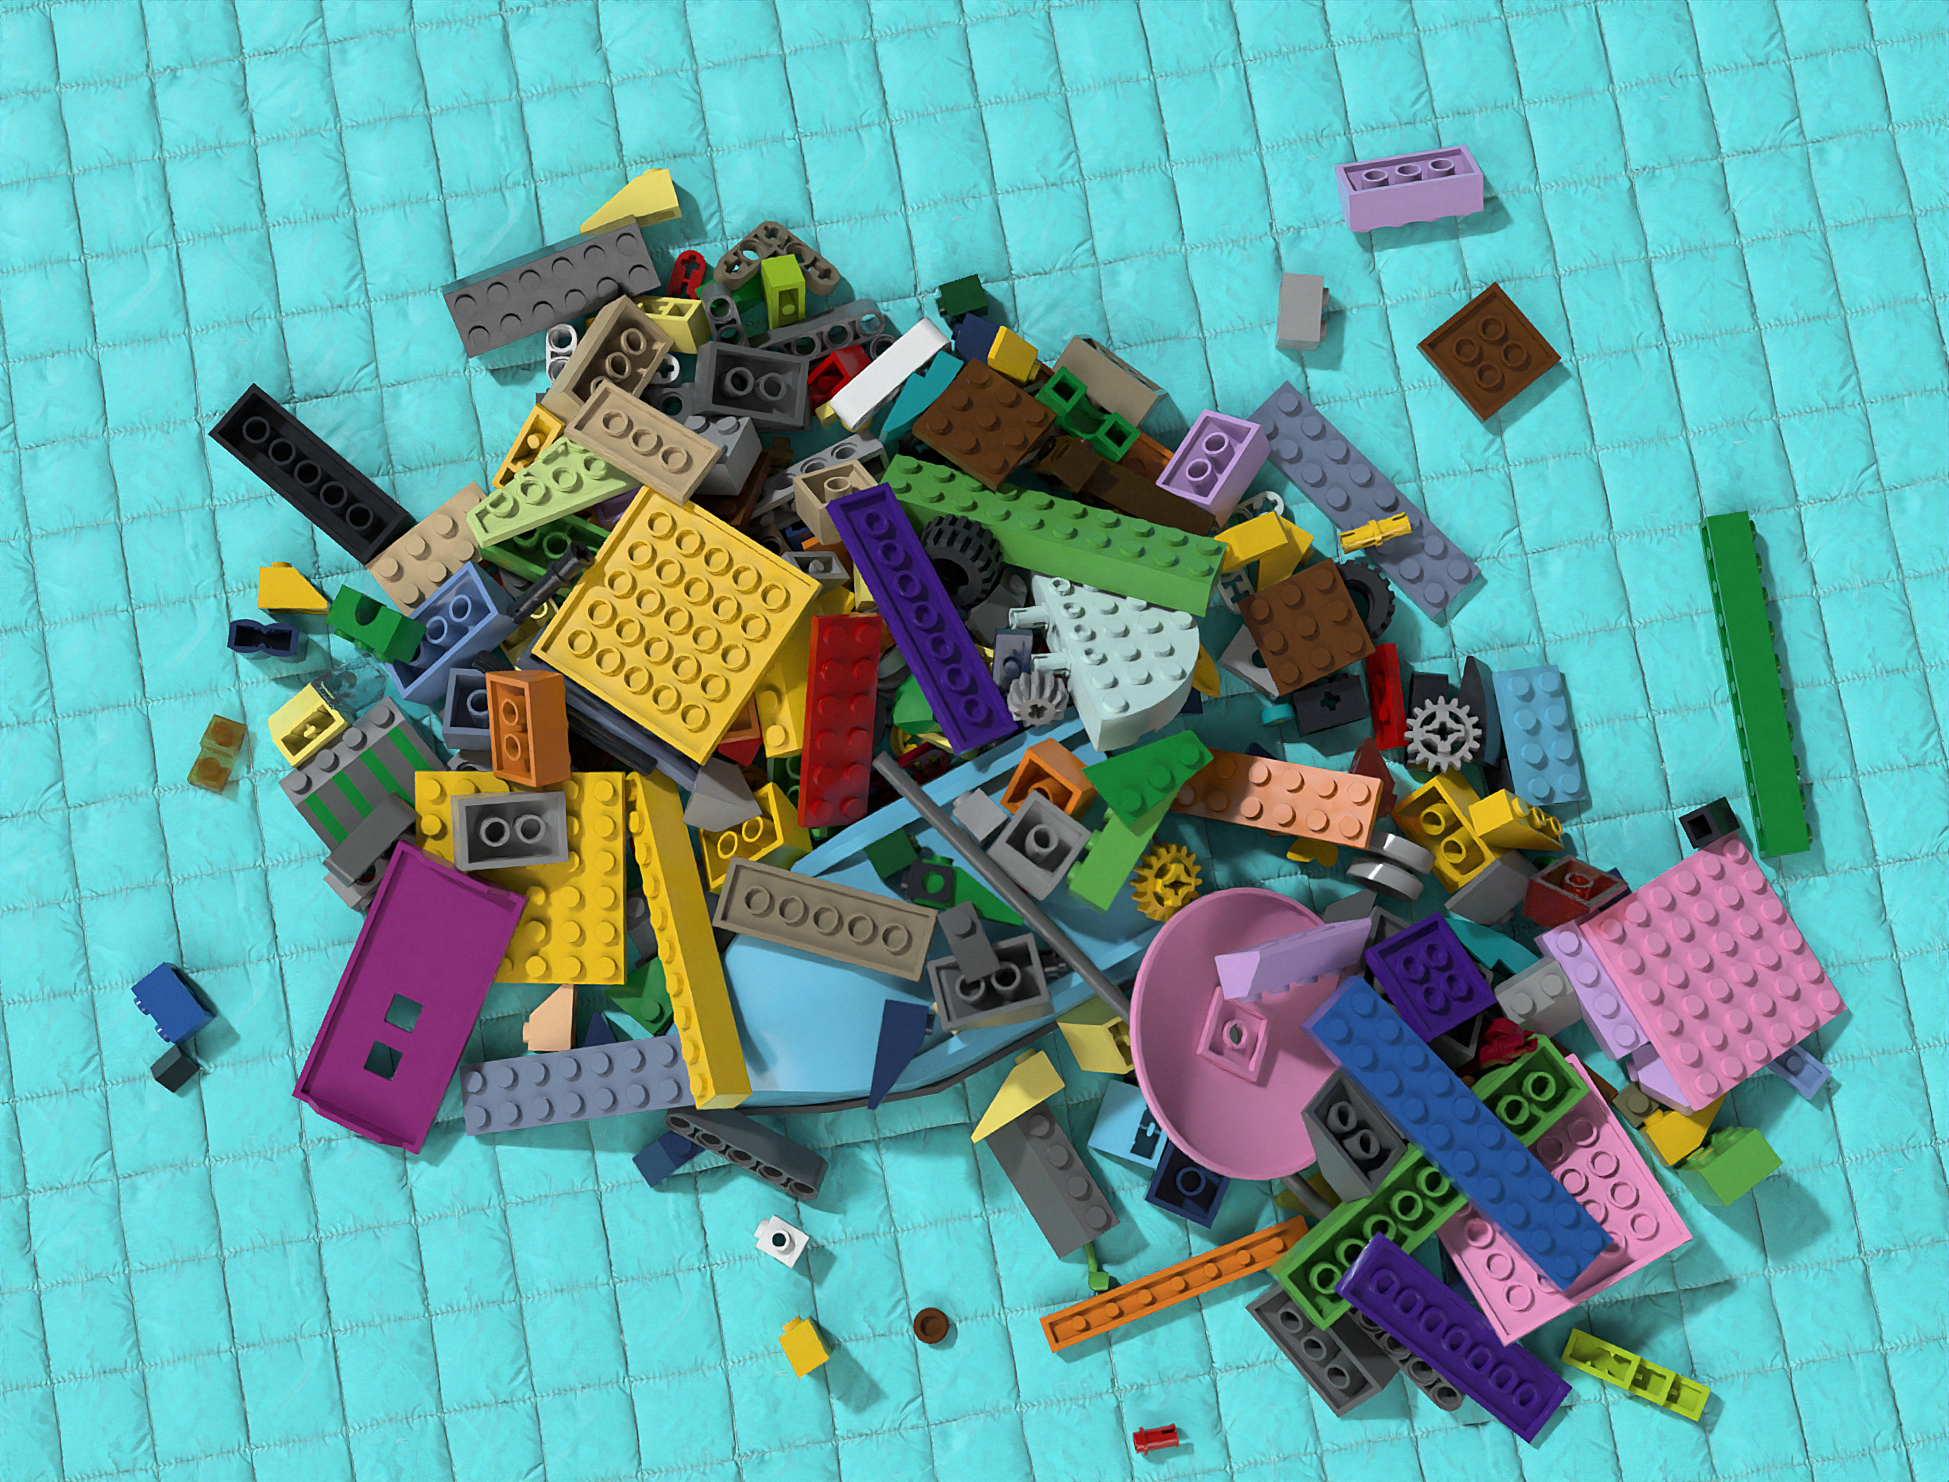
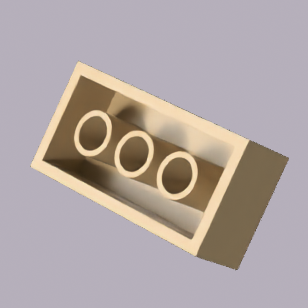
[365,480,494,616]

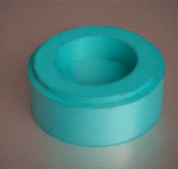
[1259,704,1296,727]

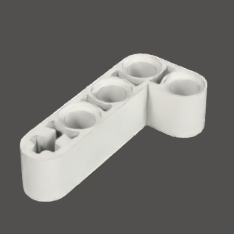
[829,317,952,431]
[546,323,683,389]

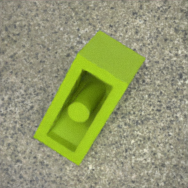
[761,254,805,330]

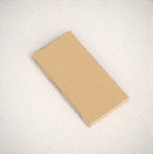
[564,379,722,507]

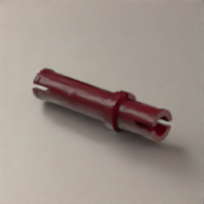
[1454,1029,1538,1078]

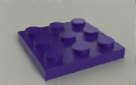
[1361,911,1498,1044]

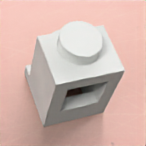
[754,1214,812,1268]

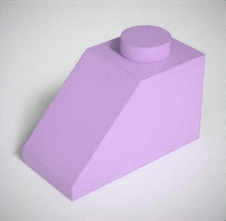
[1626,1043,1693,1116]

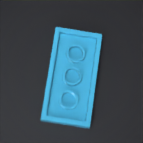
[1491,664,1585,807]

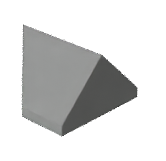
[682,757,763,833]

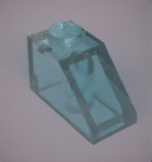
[311,652,389,714]

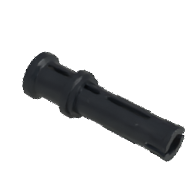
[506,541,595,625]

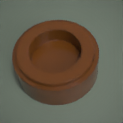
[913,1307,949,1344]

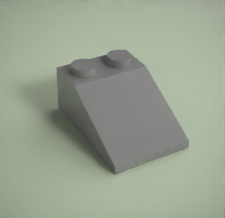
[450,790,569,871]

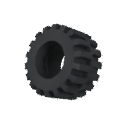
[918,514,1003,609]
[1335,560,1396,643]

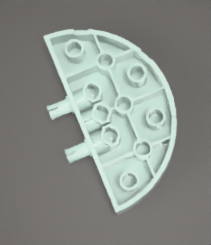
[1009,565,1199,753]

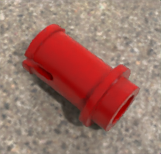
[1132,1423,1179,1456]

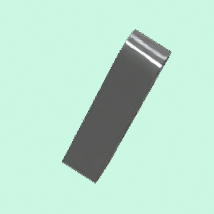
[664,1105,829,1200]
[1345,1305,1466,1411]

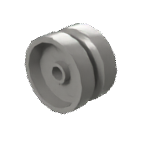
[1346,829,1436,904]

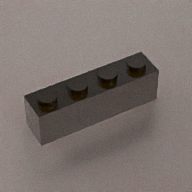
[1071,452,1216,537]

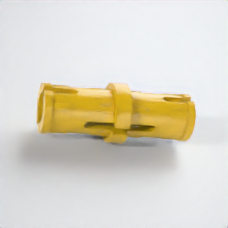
[1338,512,1411,555]

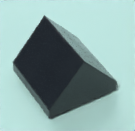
[1482,758,1515,795]
[150,1044,200,1093]

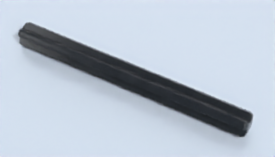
[472,650,658,777]

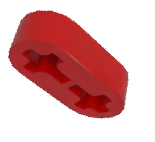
[666,250,707,300]

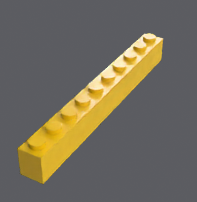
[625,768,752,1109]

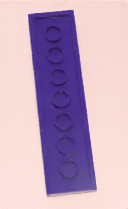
[825,482,1019,756]
[1333,1231,1573,1444]

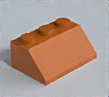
[485,670,571,787]

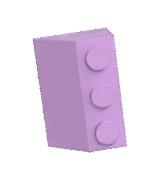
[1155,409,1272,529]

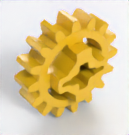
[1130,842,1202,922]

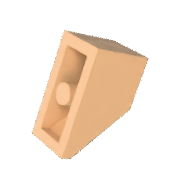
[523,984,579,1052]

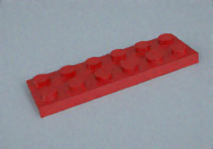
[797,613,883,828]

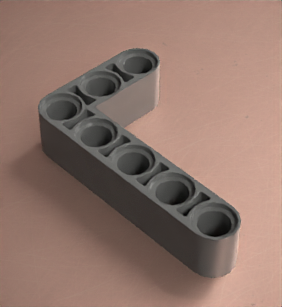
[701,282,886,361]

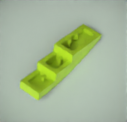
[1560,1328,1711,1422]

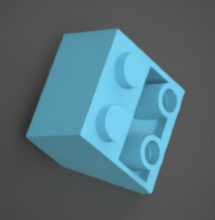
[1088,1078,1168,1169]

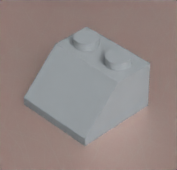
[985,790,1093,901]
[1491,957,1583,1039]

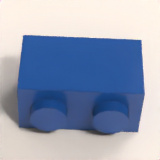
[130,962,216,1044]

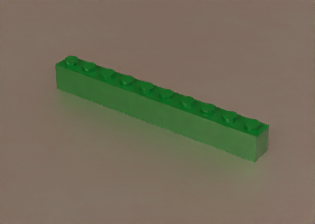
[1698,511,1813,859]

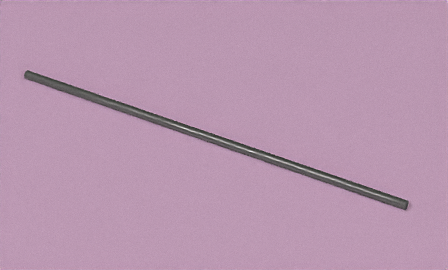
[872,751,1334,1221]

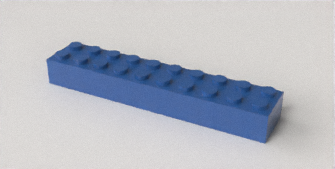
[1300,976,1614,1292]

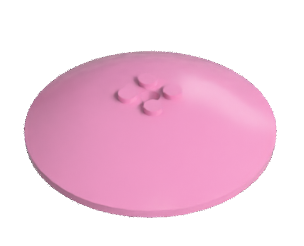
[1130,887,1340,1180]

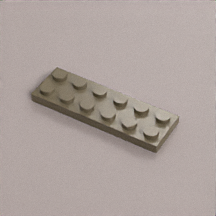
[712,856,940,983]

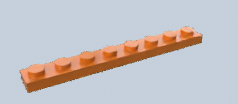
[1039,1214,1309,1353]

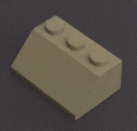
[1051,334,1168,429]

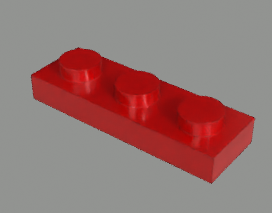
[1365,643,1409,752]

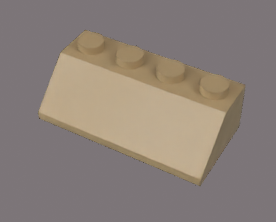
[541,295,674,426]

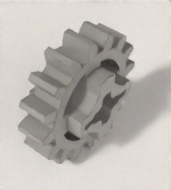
[1404,696,1482,774]

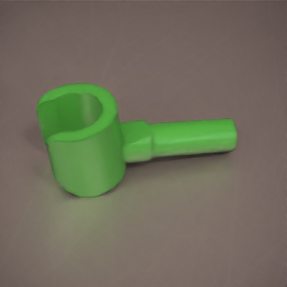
[1084,1242,1109,1292]

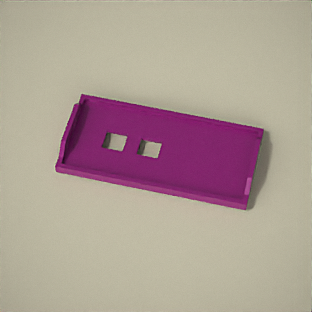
[292,839,530,1155]

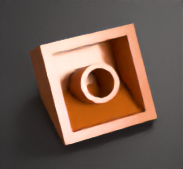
[999,737,1098,822]

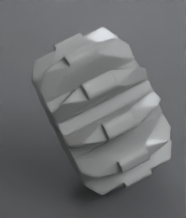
[1007,669,1069,729]

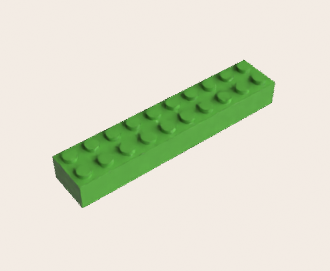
[879,454,1228,617]
[1267,1034,1591,1331]

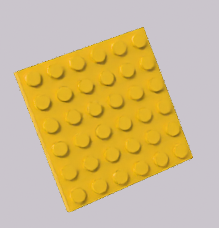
[531,484,824,766]
[415,771,627,984]

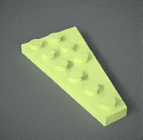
[466,435,644,549]

